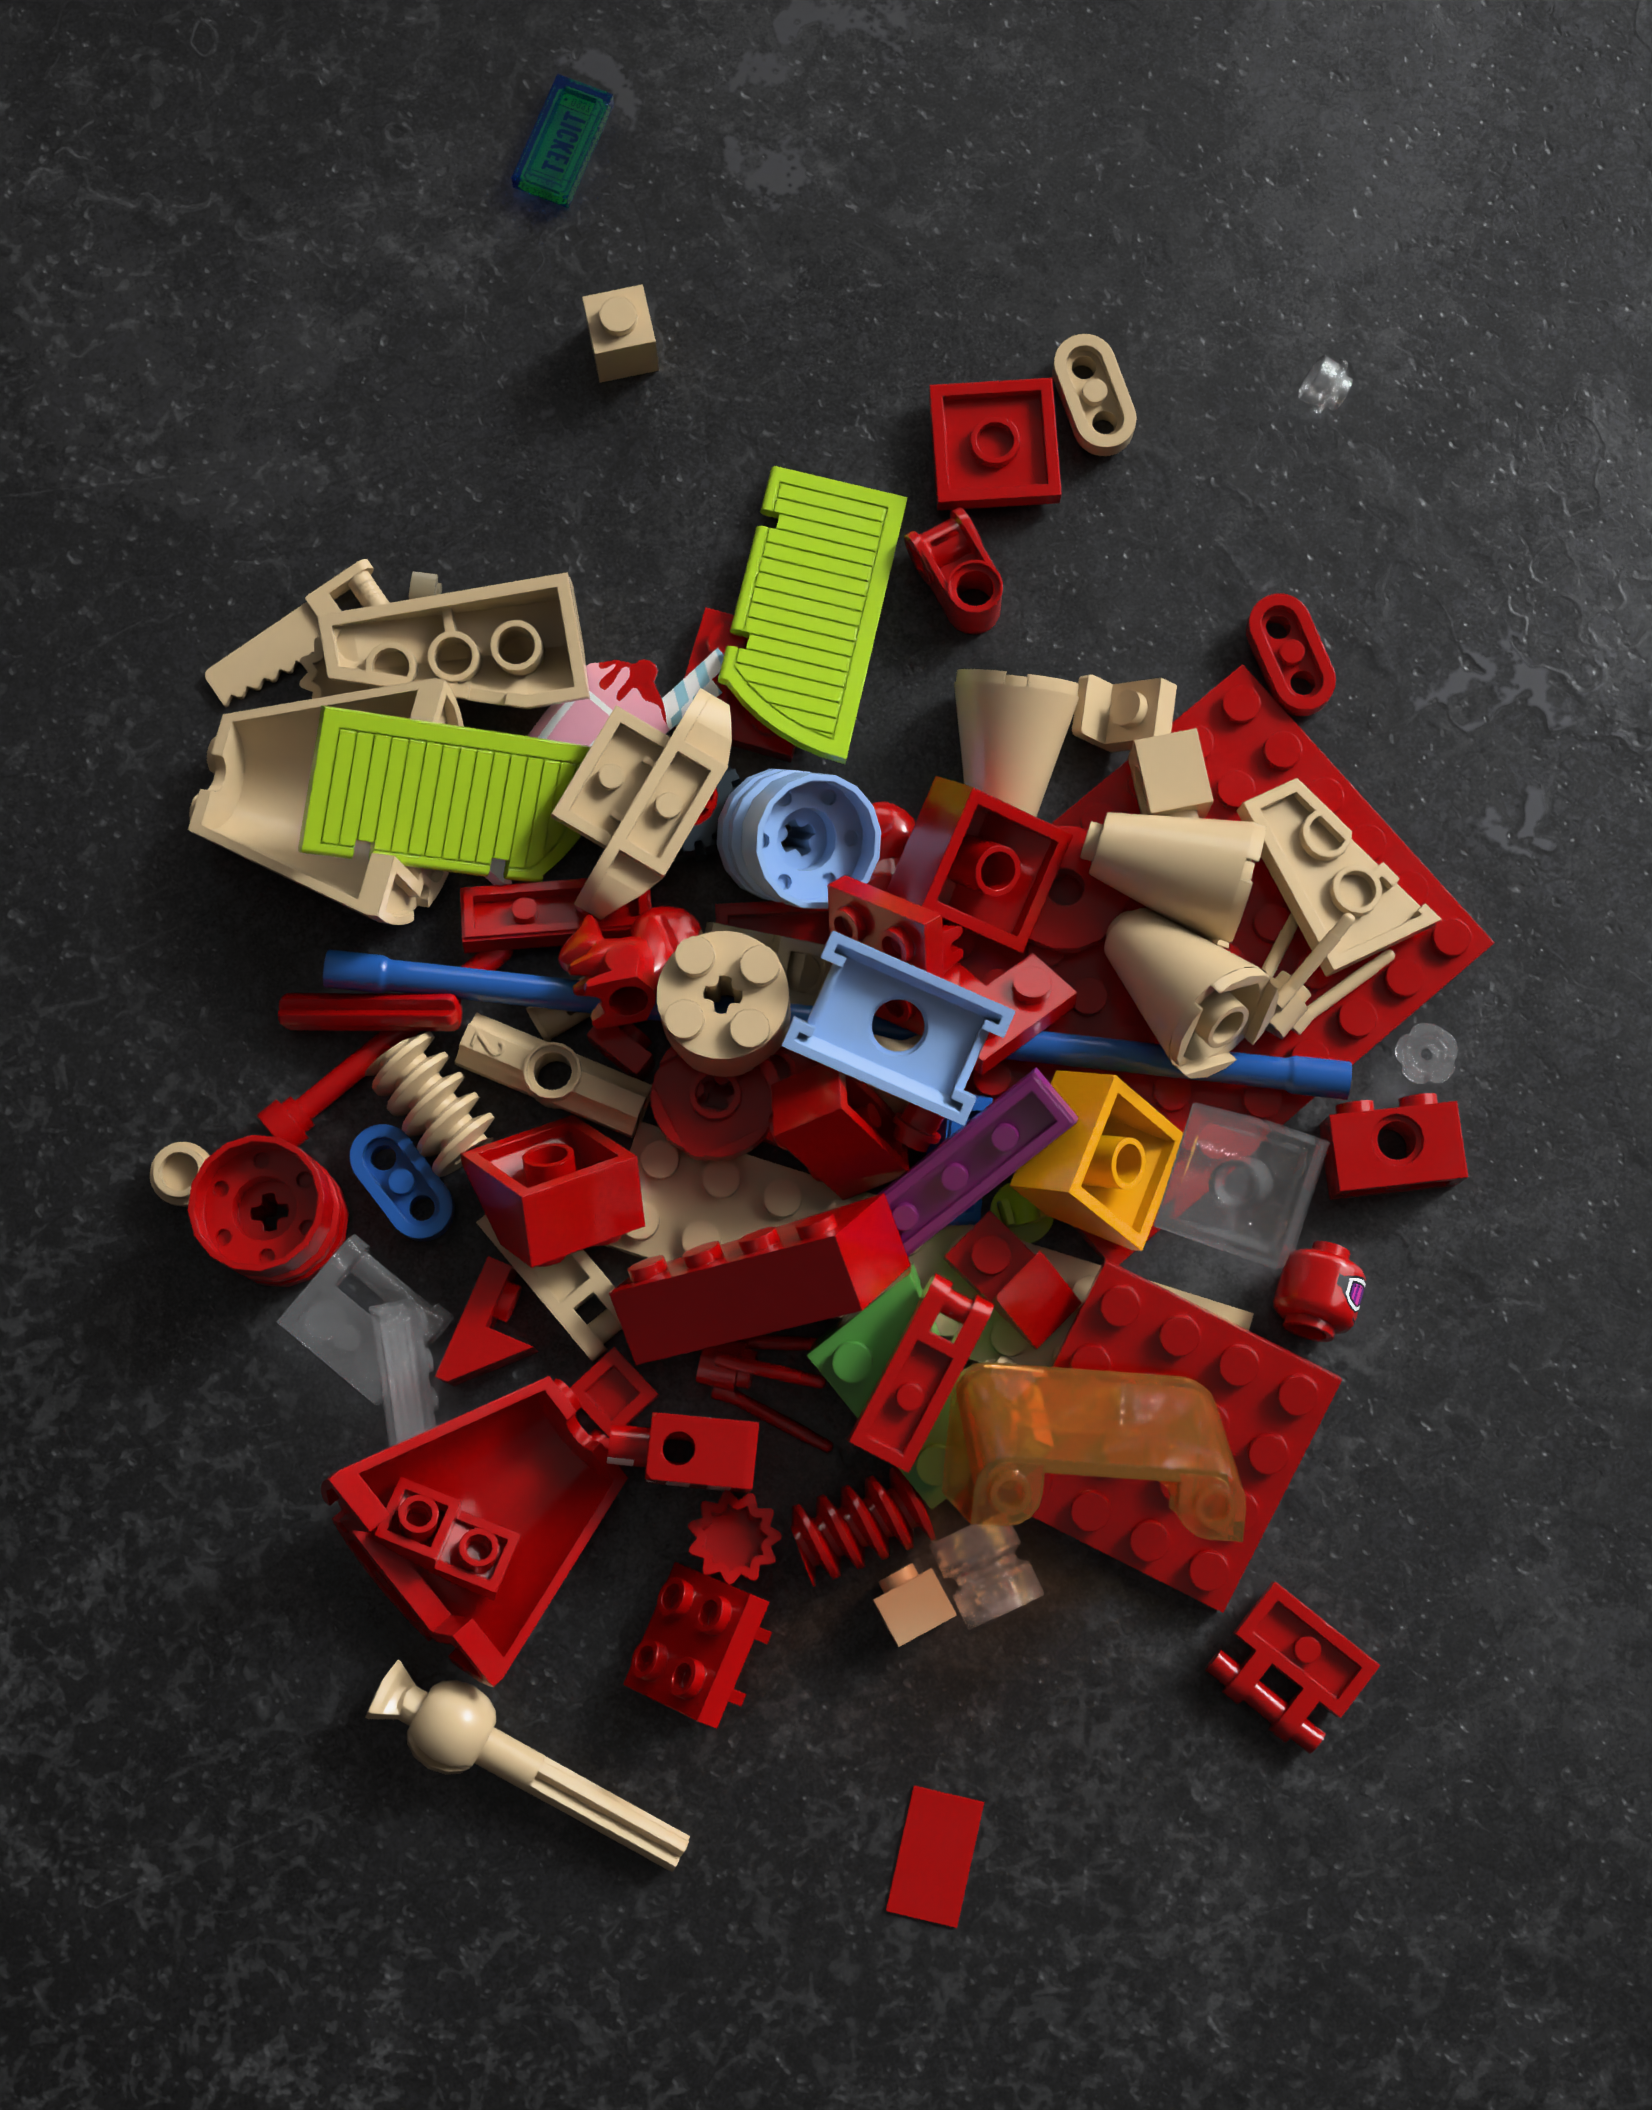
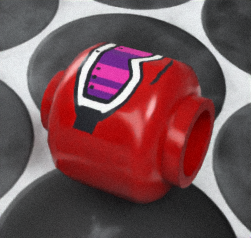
[1273,1241,1366,1342]

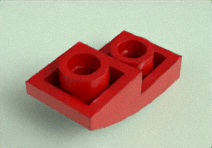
[373,1476,521,1601]

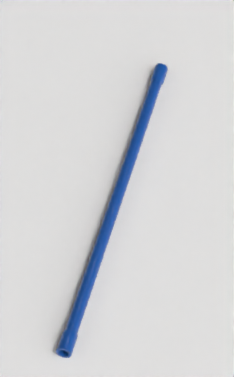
[323,949,1352,1100]

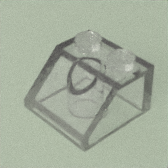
[1154,1103,1330,1270]

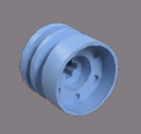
[717,769,881,909]

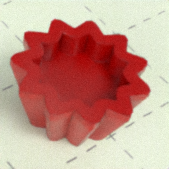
[688,1490,782,1585]

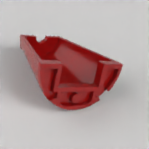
[321,1376,628,1687]

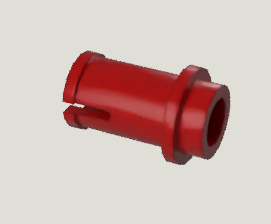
[892,1102,944,1152]

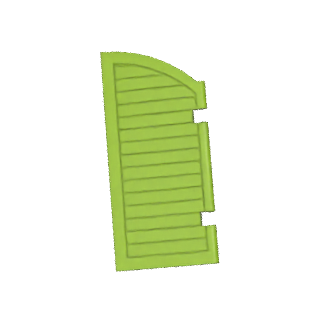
[718,466,908,764]
[298,705,591,882]

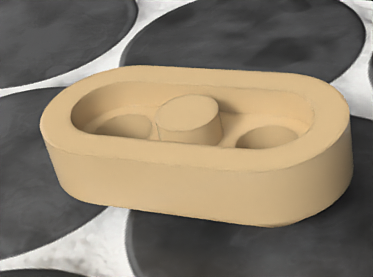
[1052,334,1137,456]

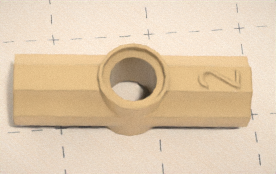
[455,1013,652,1139]

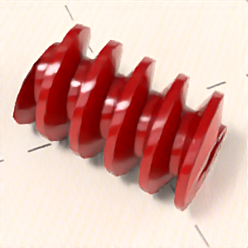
[791,1466,936,1587]

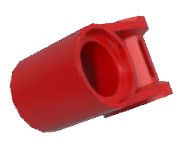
[904,507,1003,635]

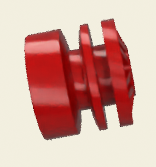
[188,1135,349,1287]

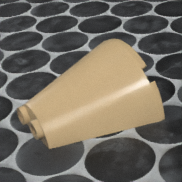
[188,678,464,925]

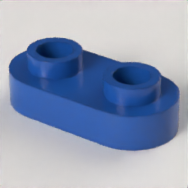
[350,1124,455,1241]

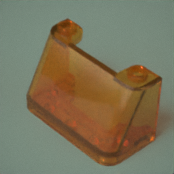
[942,1362,1246,1542]

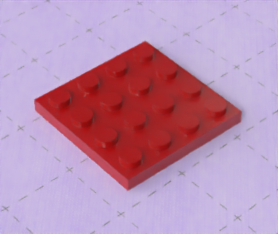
[988,1259,1342,1613]

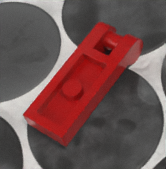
[847,1273,994,1473]

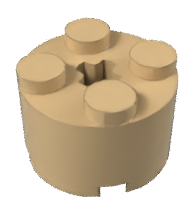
[657,931,791,1077]

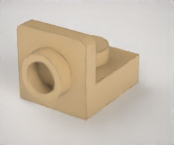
[1072,675,1177,752]

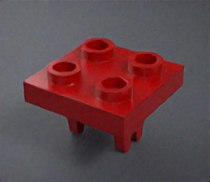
[827,875,964,1036]
[623,1562,772,1729]

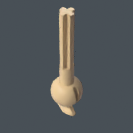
[365,1660,690,1872]

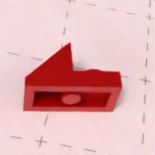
[943,1210,1082,1350]
[435,1256,538,1386]

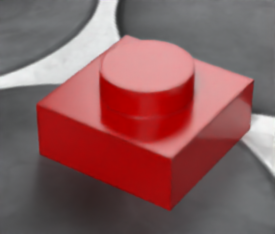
[587,1023,656,1081]
[570,1347,660,1438]

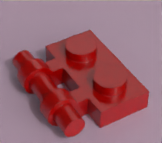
[1205,1582,1381,1754]

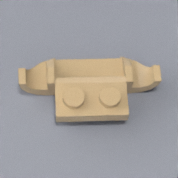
[551,688,732,920]

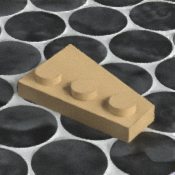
[1236,778,1442,977]

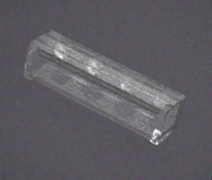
[369,1299,439,1447]

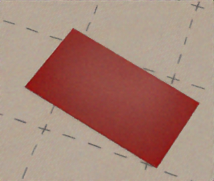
[886,1785,984,1928]

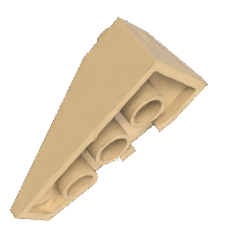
[317,572,590,709]

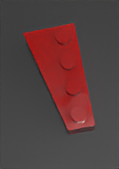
[609,1193,911,1365]

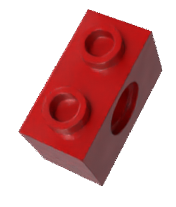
[1319,1093,1468,1200]

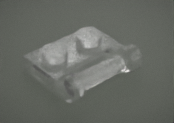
[277,1234,453,1406]

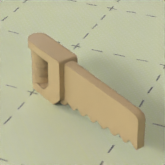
[205,559,390,708]

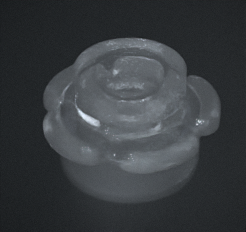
[1298,355,1353,414]
[1395,1023,1459,1085]

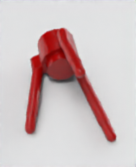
[696,1335,833,1453]

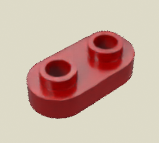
[1246,593,1336,716]

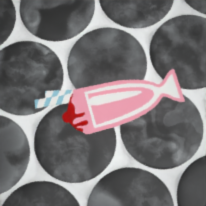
[484,648,724,885]

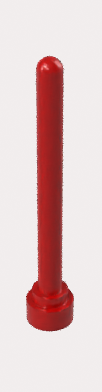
[256,950,513,1147]

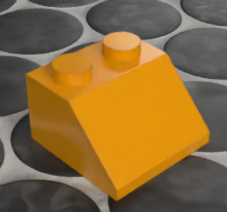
[1010,1070,1187,1251]

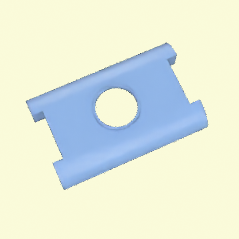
[782,930,1016,1126]

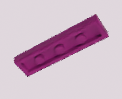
[877,1067,1079,1256]

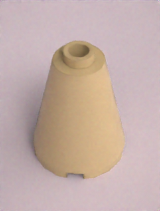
[954,669,1079,817]
[1080,812,1266,949]
[1104,908,1279,1079]

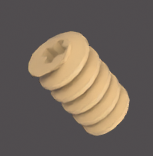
[365,1031,495,1177]

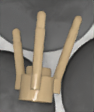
[1261,913,1395,1039]

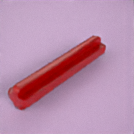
[278,993,463,1031]

